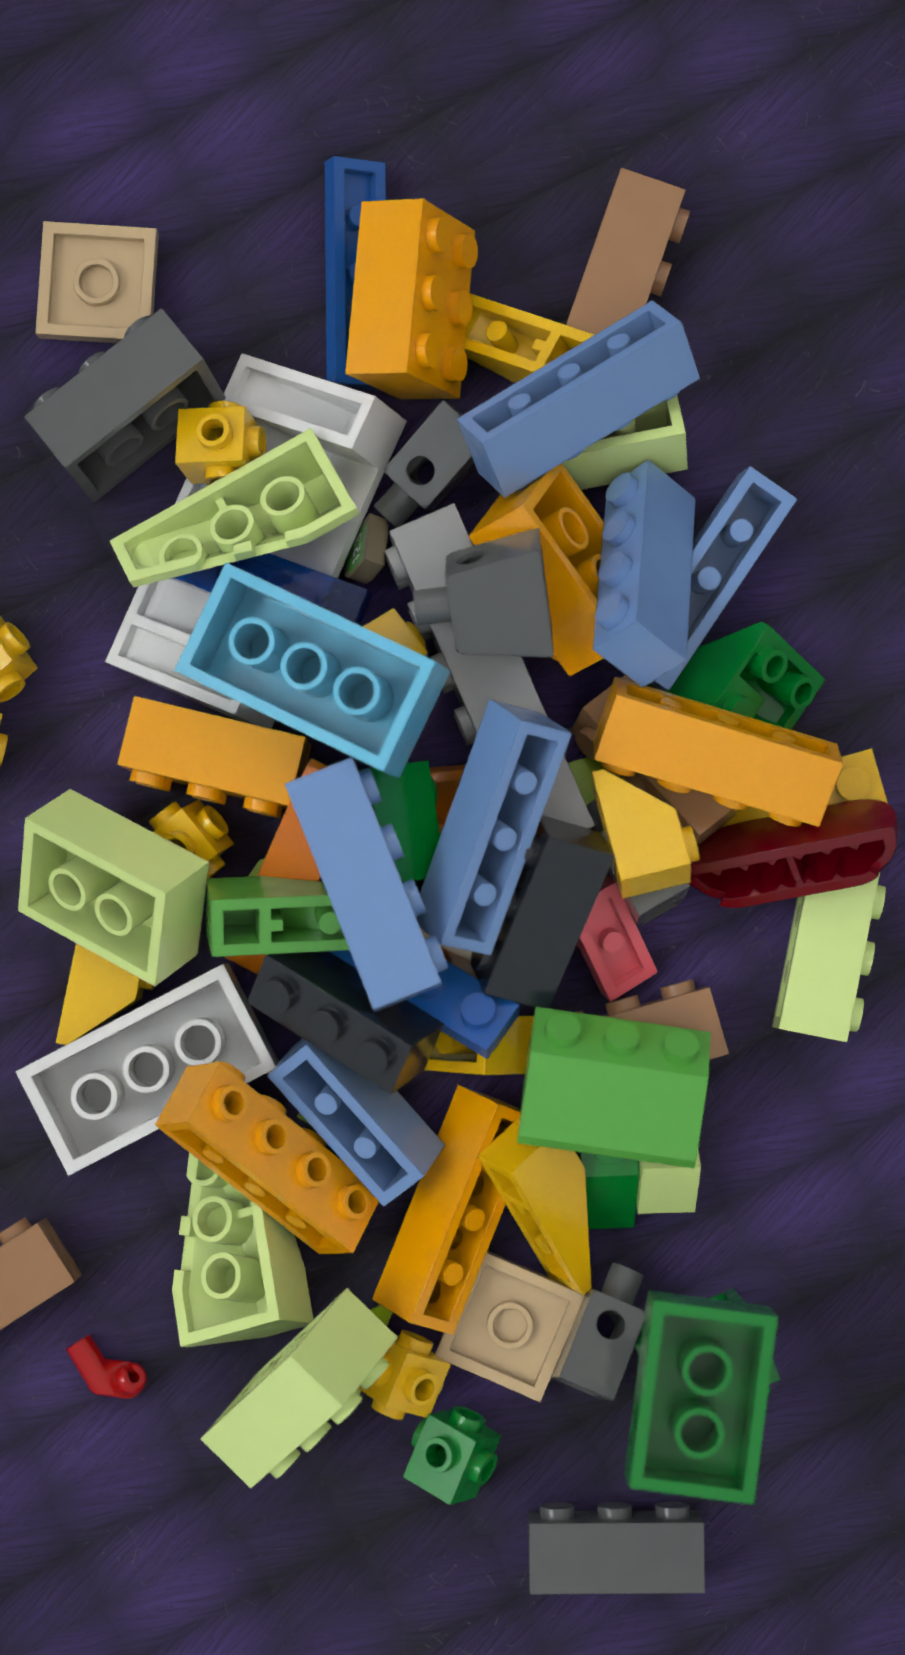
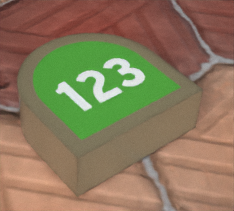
[344,513,389,584]

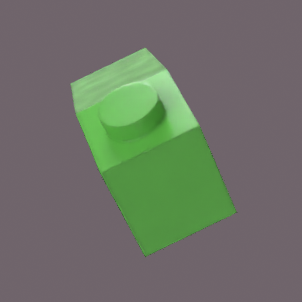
[205,876,350,957]

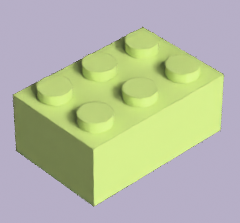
[18,789,209,986]
[201,1288,398,1488]

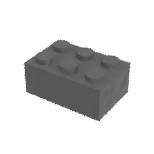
[24,308,226,503]

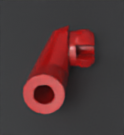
[65,1334,147,1399]

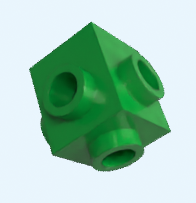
[403,1406,501,1505]

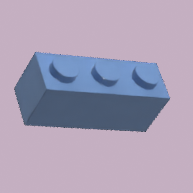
[267,1038,445,1206]

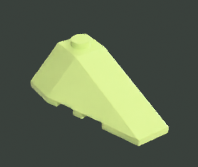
[110,428,360,587]
[172,1153,313,1347]

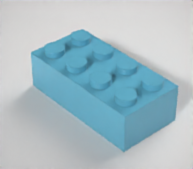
[174,563,451,778]

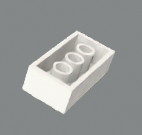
[15,963,279,1176]

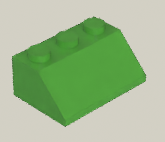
[517,1007,711,1169]

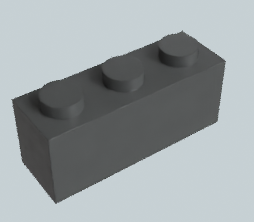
[528,1501,705,1594]

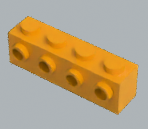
[593,677,843,827]
[155,1061,379,1254]
[372,1085,521,1335]

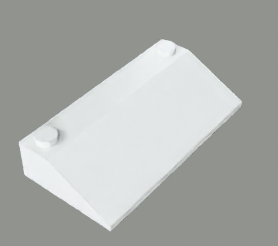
[105,354,407,729]

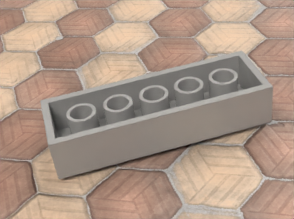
[384,503,595,829]

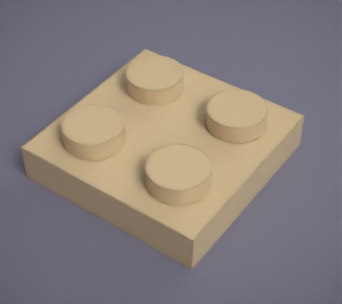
[35,221,159,343]
[434,1251,586,1402]

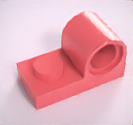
[576,875,658,1002]

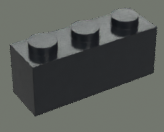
[471,815,614,1008]
[247,951,444,1094]

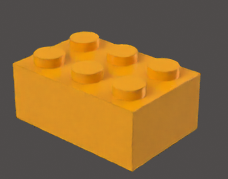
[345,199,478,399]
[468,463,604,676]
[117,696,312,818]

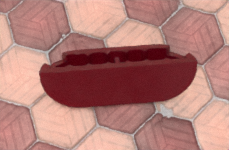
[688,799,899,908]

